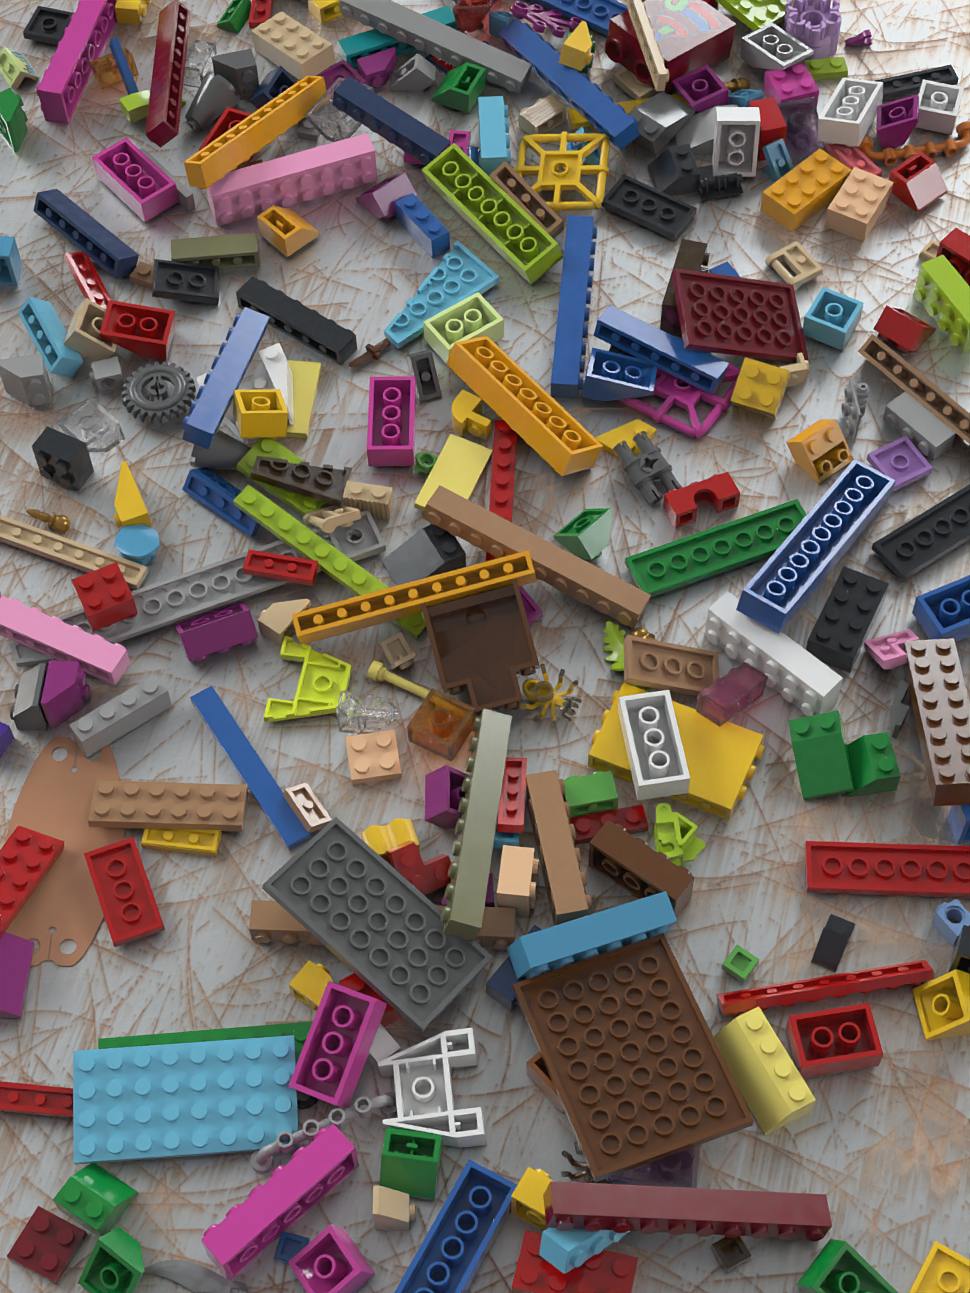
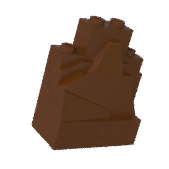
[421,579,540,715]

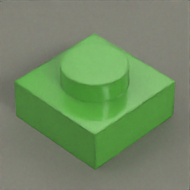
[721,945,759,983]

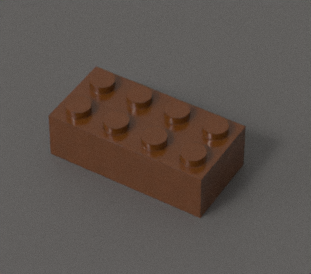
[588,820,695,918]

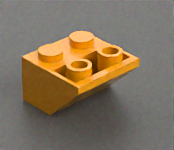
[257,205,320,257]
[786,419,854,483]

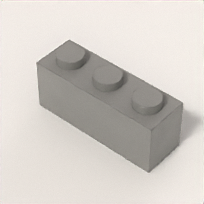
[883,392,955,461]

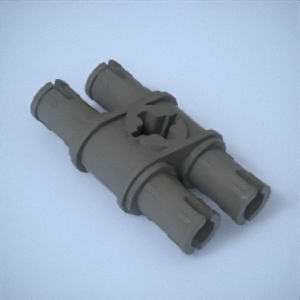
[613,431,682,505]

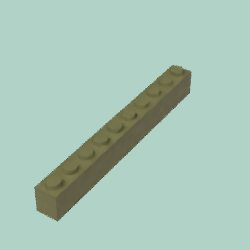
[441,708,512,941]

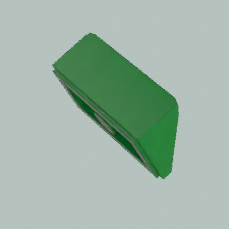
[216,0,252,33]

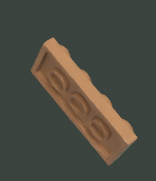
[624,635,720,700]

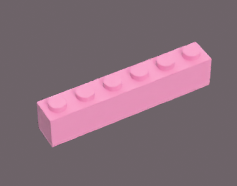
[0,596,131,685]

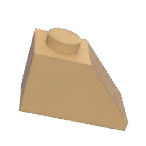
[257,599,312,647]
[373,1185,416,1231]

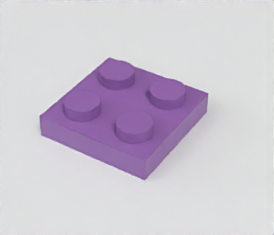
[866,436,933,492]

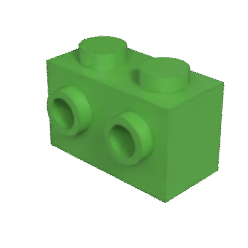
[563,771,618,818]

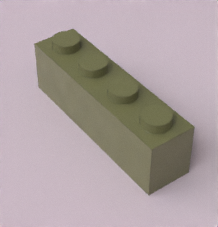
[171,233,260,270]

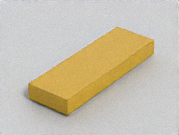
[141,829,222,857]

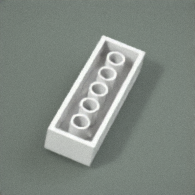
[705,591,843,716]

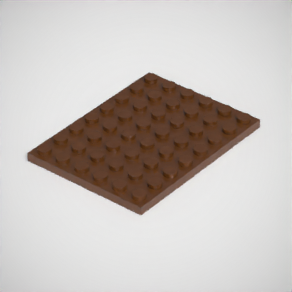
[513,933,754,1183]

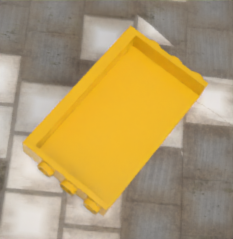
[588,682,766,821]

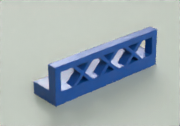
[182,468,260,537]

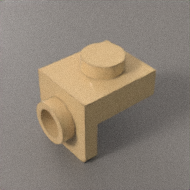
[779,353,810,387]
[378,632,417,670]

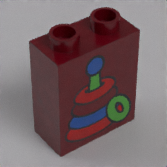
[605,0,736,93]

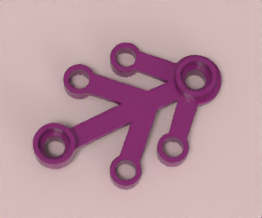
[510,1,584,38]

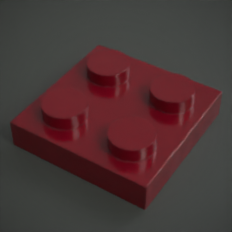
[7,1206,88,1285]

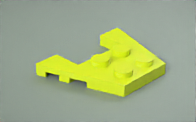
[264,636,352,722]

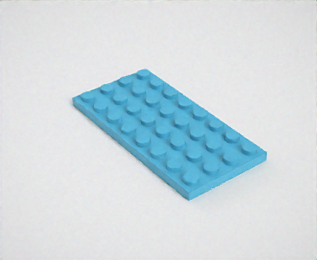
[73,1035,299,1165]

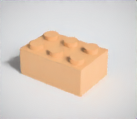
[824,167,894,242]

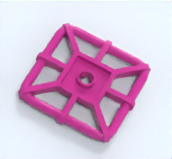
[620,352,741,439]

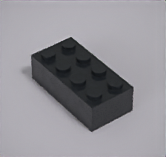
[806,566,889,673]

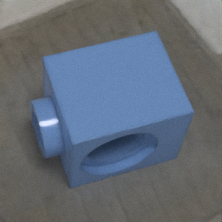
[932,899,970,947]

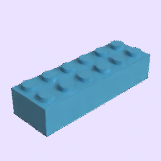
[507,891,677,979]

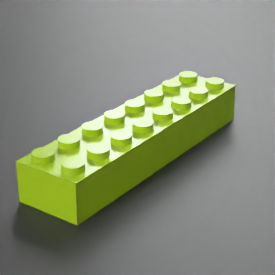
[422,143,563,285]

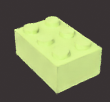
[423,292,504,363]

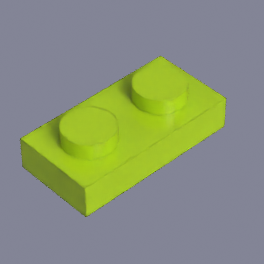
[804,57,848,80]

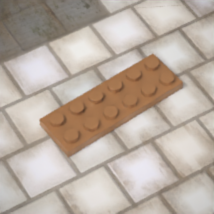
[88,780,248,832]

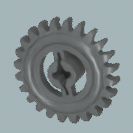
[121,362,196,424]

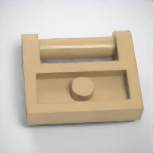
[765,241,823,291]
[303,504,361,533]

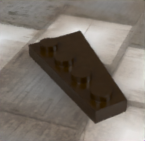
[250,456,352,507]

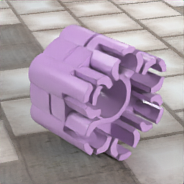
[783,0,842,60]

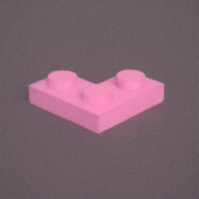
[864,629,920,670]

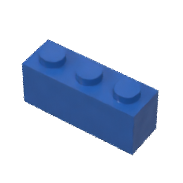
[395,193,450,259]

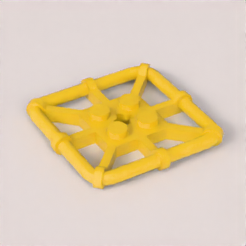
[514,132,610,213]

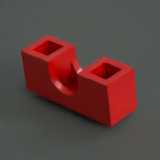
[663,472,740,528]

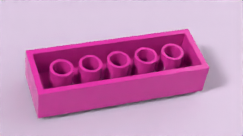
[201,1124,359,1280]

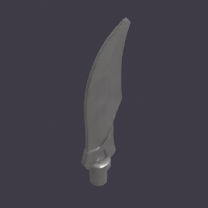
[144,1260,250,1293]

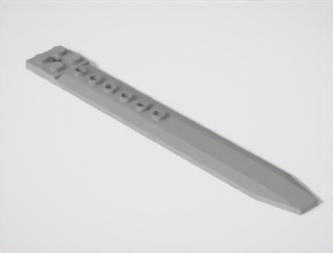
[9,510,386,667]

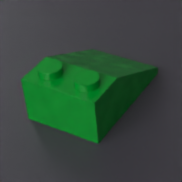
[789,710,854,800]
[797,1239,898,1293]

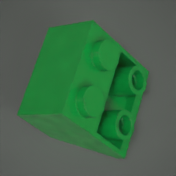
[431,62,486,113]
[379,1128,443,1201]

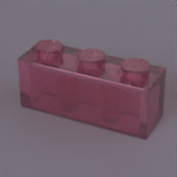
[696,662,768,727]

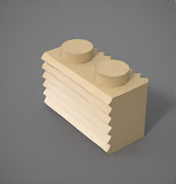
[519,94,566,135]
[343,481,395,521]

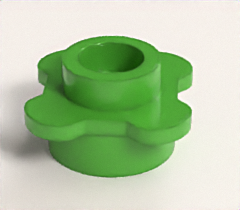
[414,452,438,474]

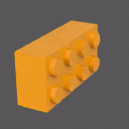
[760,148,852,232]

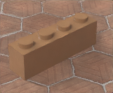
[489,161,564,239]

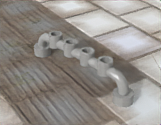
[250,1092,397,1174]

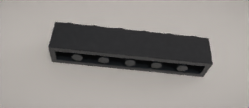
[236,276,357,366]

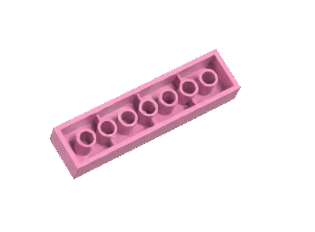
[206,133,378,226]

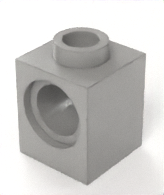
[89,357,124,393]

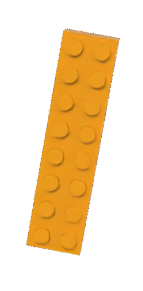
[446,336,603,476]

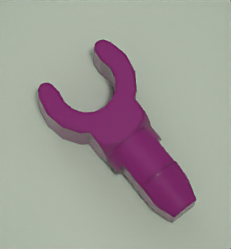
[845,29,873,46]

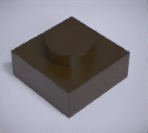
[711,1236,752,1273]

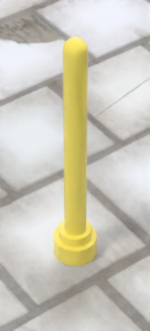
[367,660,477,720]

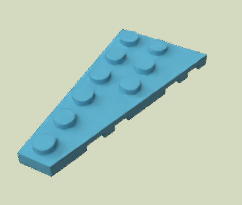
[384,240,499,349]

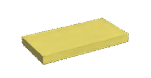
[286,360,322,439]
[414,434,493,511]

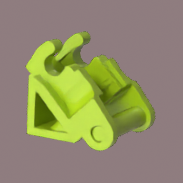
[653,803,706,867]

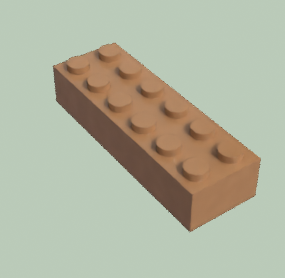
[526,770,592,926]

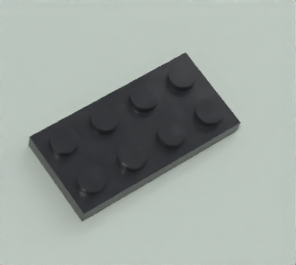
[601,174,697,240]

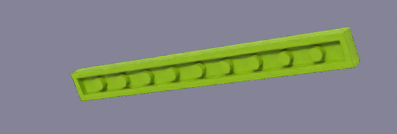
[233,484,427,640]

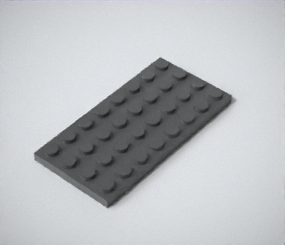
[262,817,493,1033]

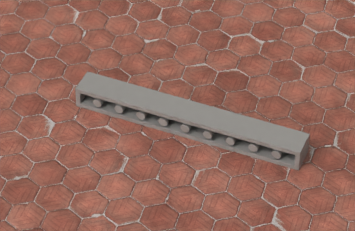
[339,0,532,94]

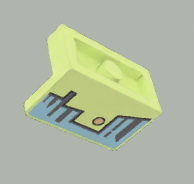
[0,47,39,89]

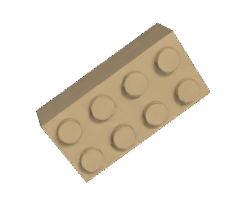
[251,11,336,80]

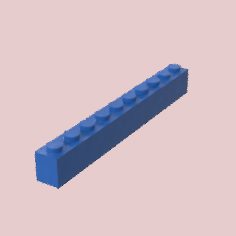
[499,18,640,150]
[551,215,597,399]

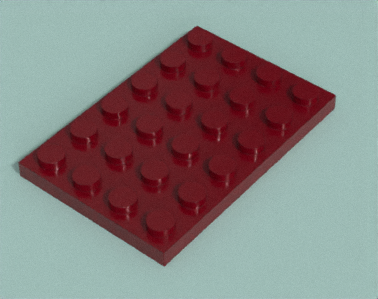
[671,268,809,363]

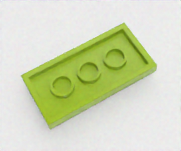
[236,437,327,517]

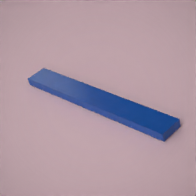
[190,686,311,850]

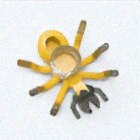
[517,664,582,726]

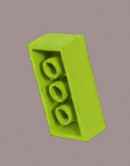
[914,255,970,354]

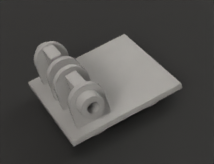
[841,378,870,443]

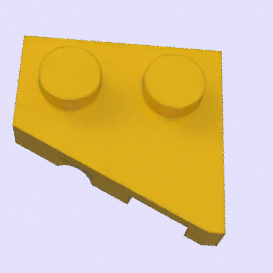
[595,419,657,458]

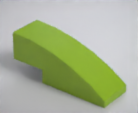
[119,90,186,123]

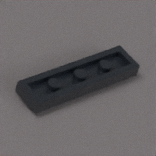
[875,64,959,100]

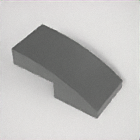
[890,680,910,739]

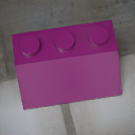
[174,602,258,662]
[0,932,35,1018]

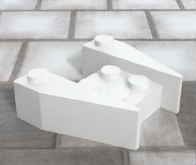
[196,343,294,444]
[378,1028,487,1148]

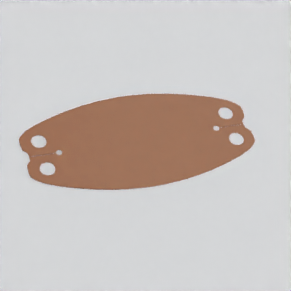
[5,736,124,966]

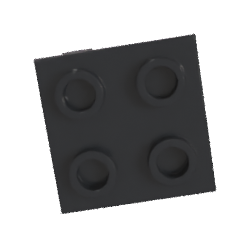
[698,165,743,200]

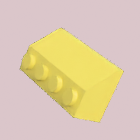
[713,1006,816,1136]

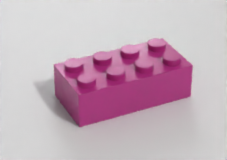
[92,138,179,222]
[367,376,416,466]
[288,981,387,1109]

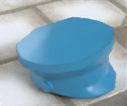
[114,524,160,565]

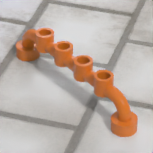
[856,121,970,166]

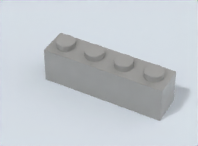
[69,674,172,757]

